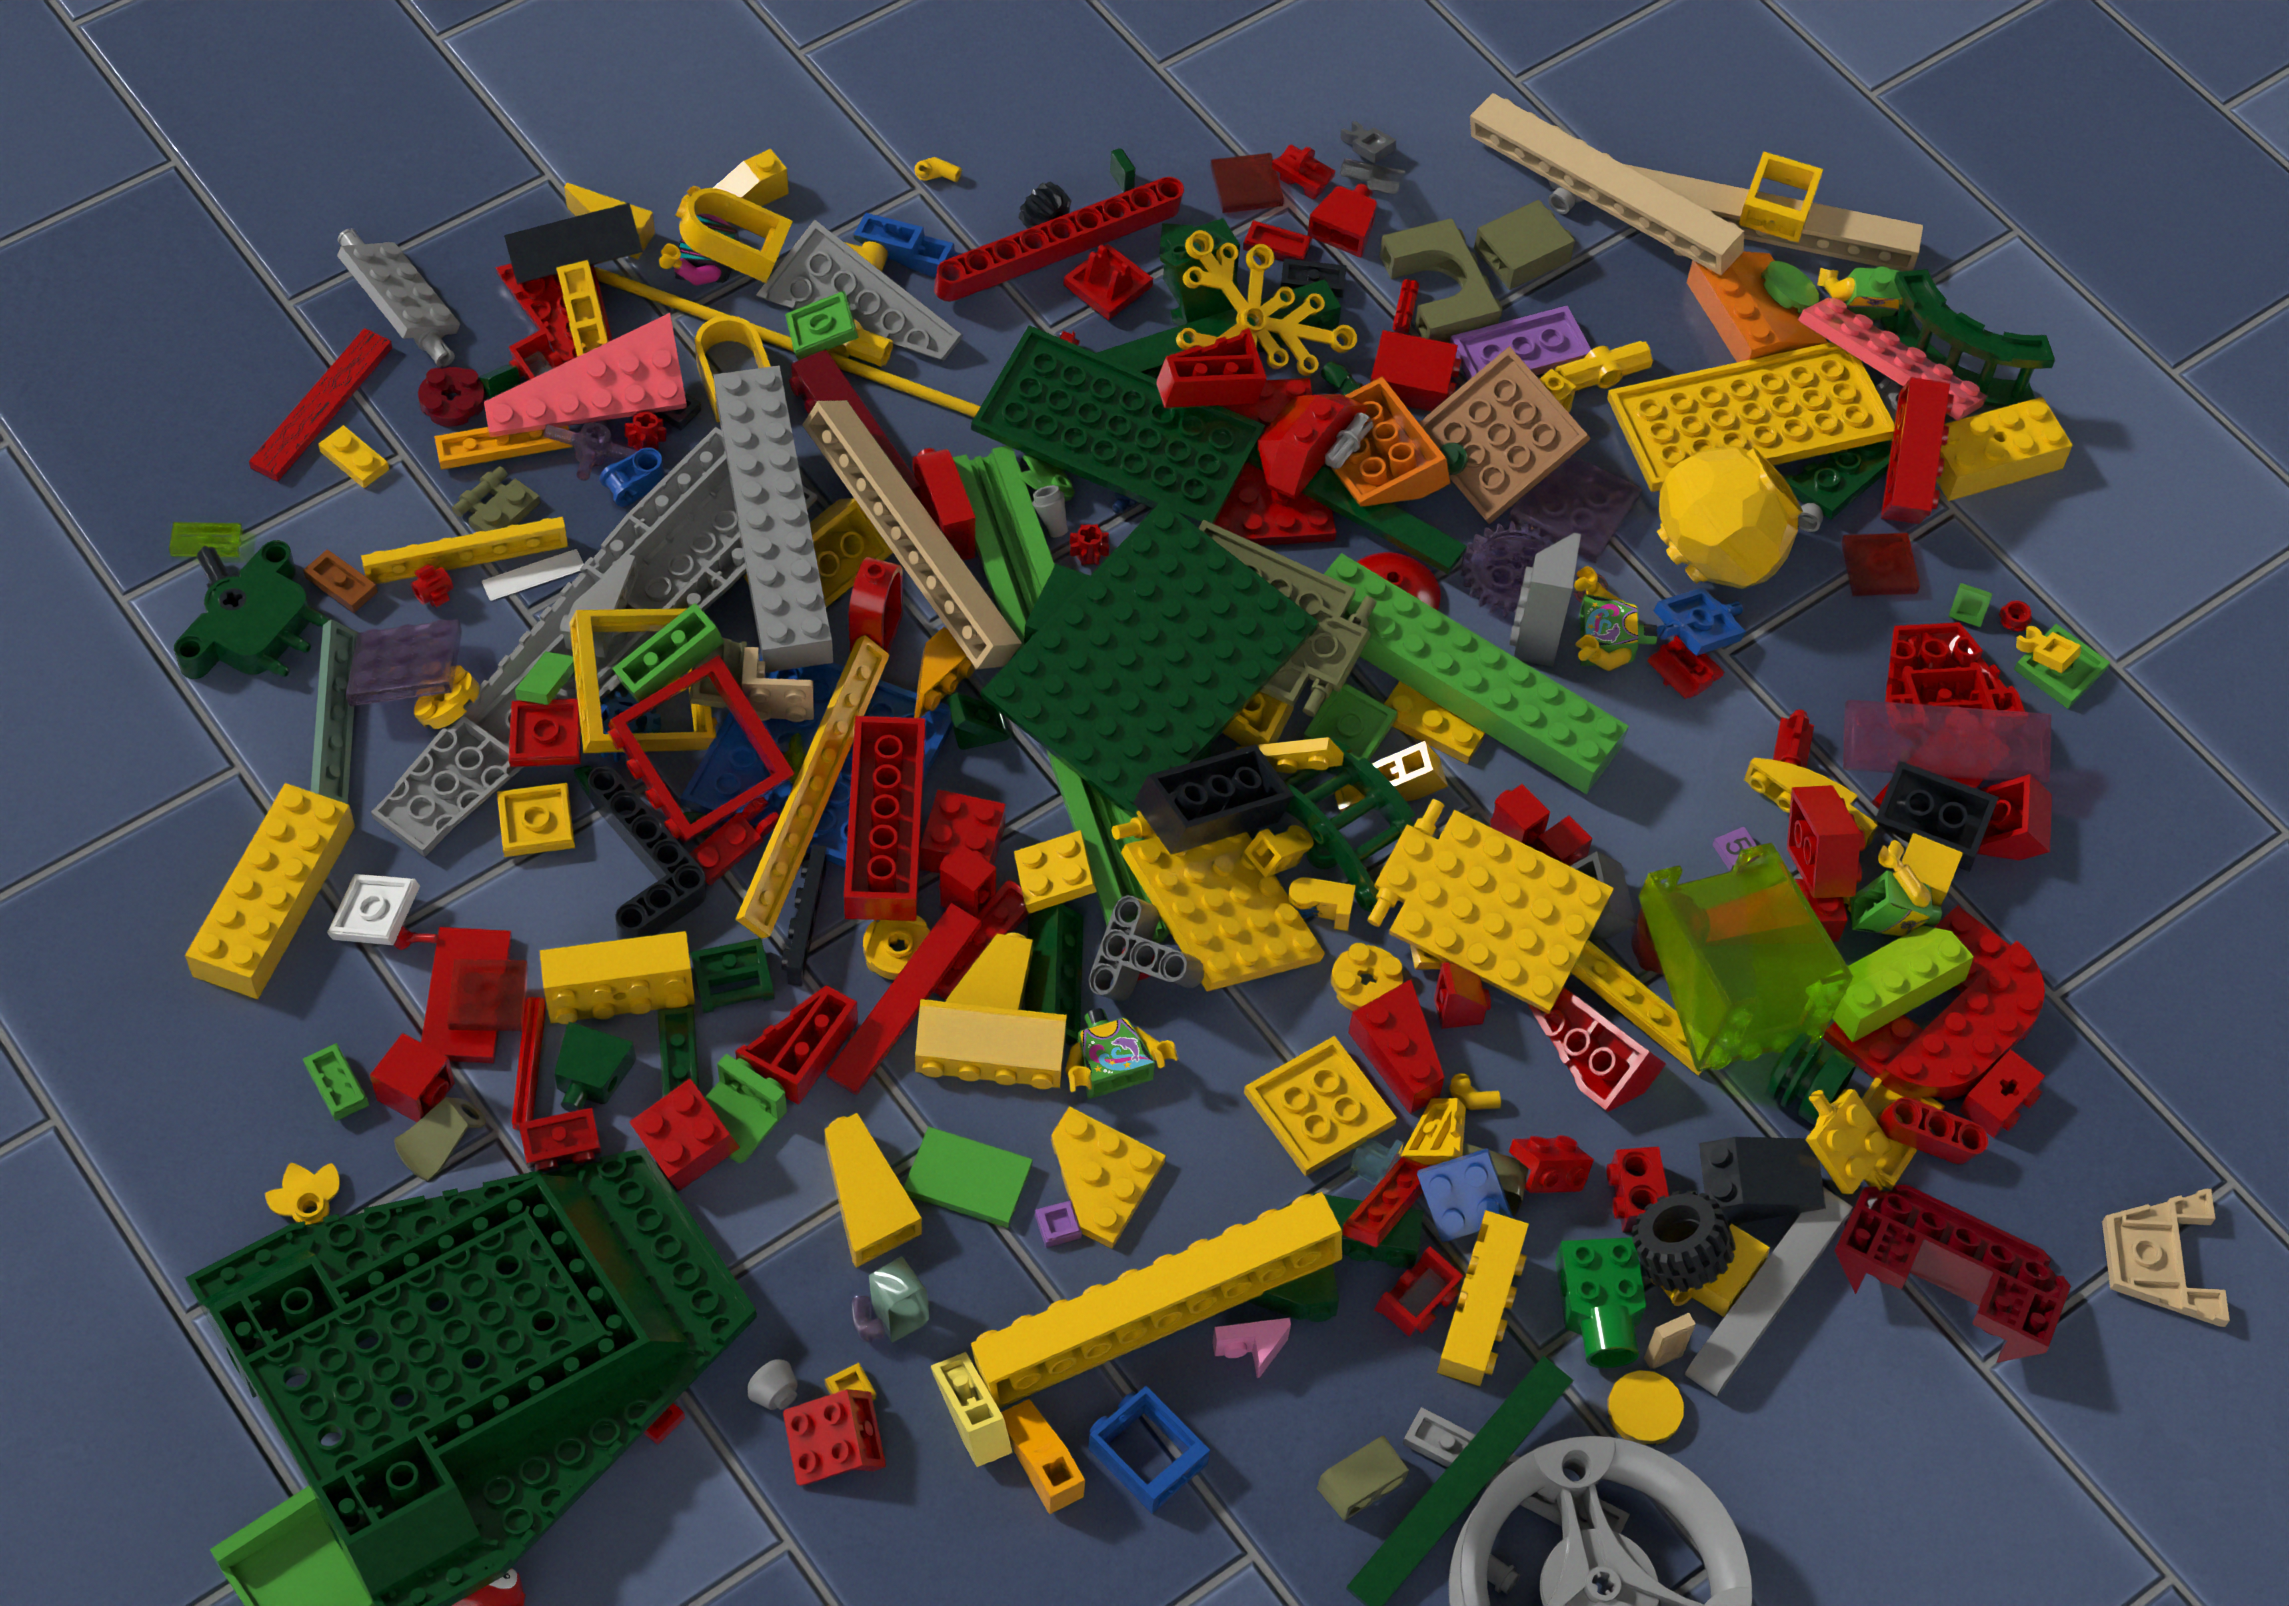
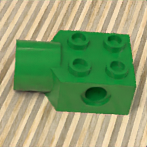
[1555,1237,1646,1368]

